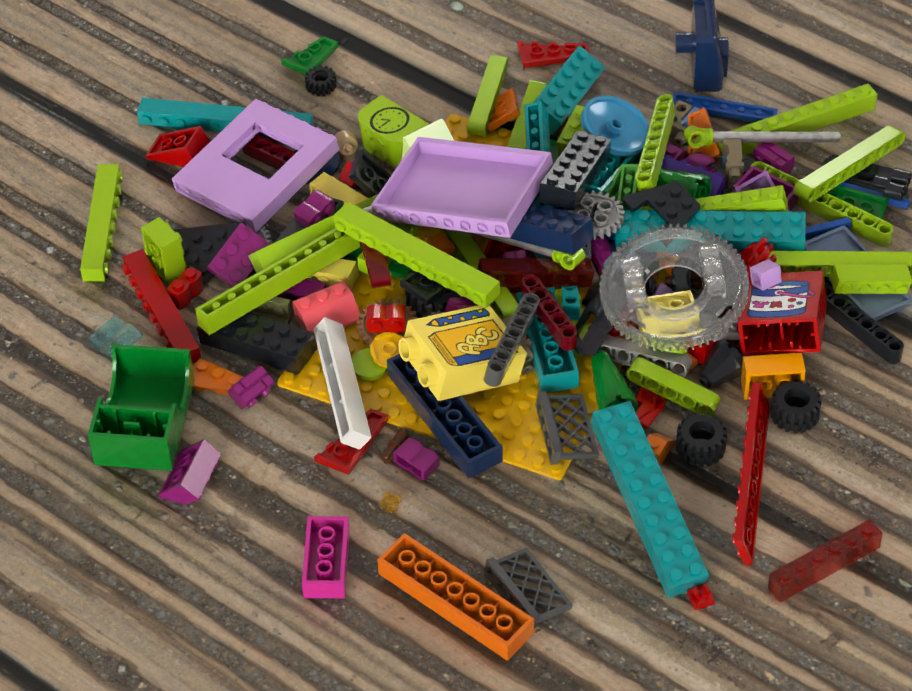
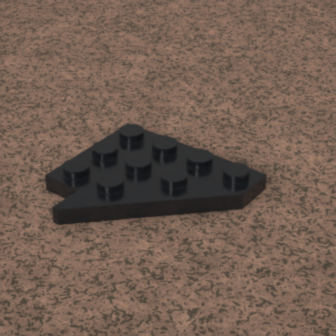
[173,221,246,284]

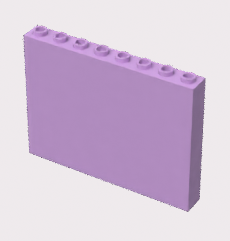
[371,137,553,238]

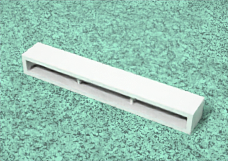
[313,317,372,450]

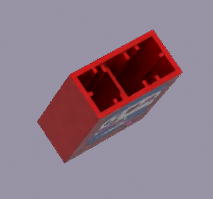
[738,271,827,355]

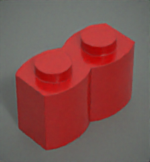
[167,267,204,310]
[366,304,406,333]

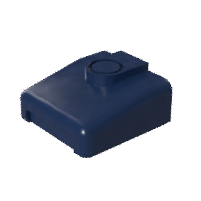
[675,0,729,92]

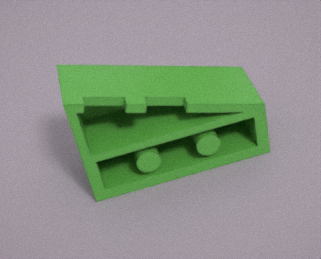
[605,164,639,210]

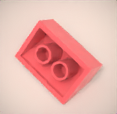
[293,281,360,339]

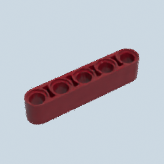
[242,134,296,170]
[360,241,391,289]
[522,275,577,351]

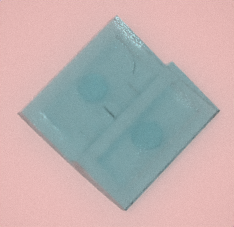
[88,315,143,357]

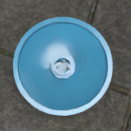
[581,96,649,156]

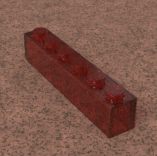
[477,258,595,287]
[768,519,883,603]

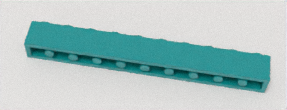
[137,97,314,137]
[524,101,554,261]

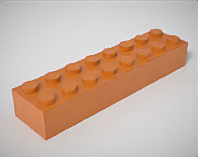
[377,533,534,661]

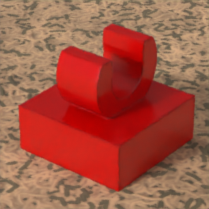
[687,584,715,610]

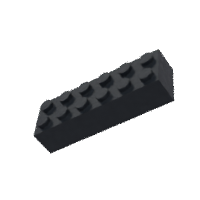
[539,131,612,211]
[196,312,317,375]

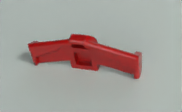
[635,387,666,430]

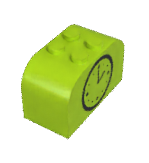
[357,95,429,168]

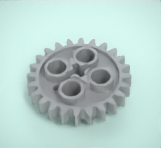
[564,190,625,240]

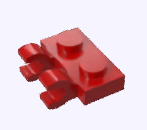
[740,237,777,279]

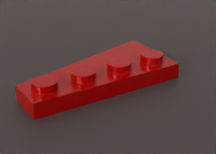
[517,41,590,68]
[314,409,389,475]

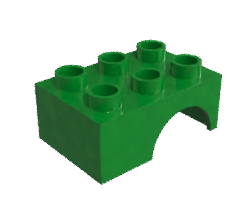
[88,344,195,471]

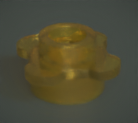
[378,492,402,513]

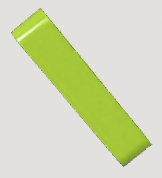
[626,357,721,416]

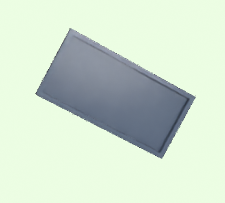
[805,225,912,321]

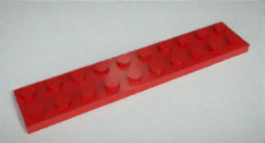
[732,382,770,565]

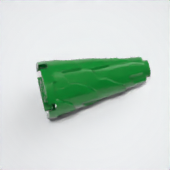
[656,169,712,199]
[592,350,638,412]

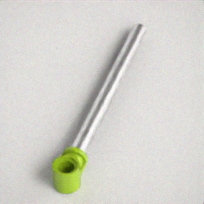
[683,125,841,148]
[470,232,585,270]

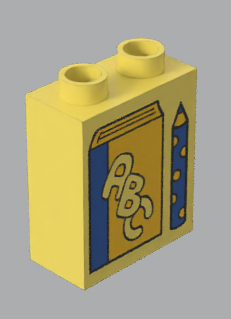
[398,305,527,401]

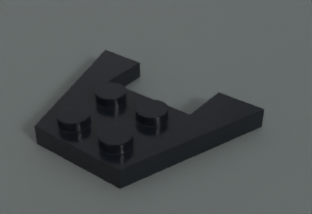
[621,181,700,249]

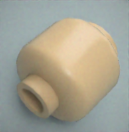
[335,130,358,156]

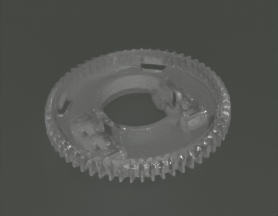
[599,223,749,352]

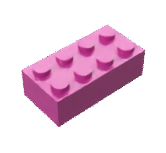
[302,516,350,598]

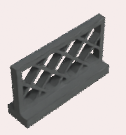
[535,391,599,465]
[484,548,573,629]

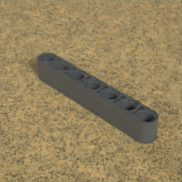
[483,293,540,387]

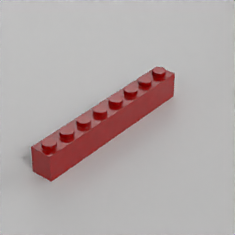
[121,249,201,364]

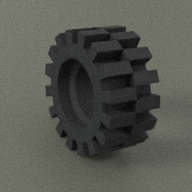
[305,65,337,97]

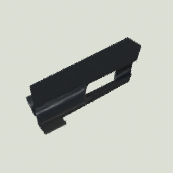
[824,154,912,201]
[574,279,632,357]

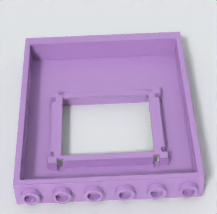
[172,99,339,232]

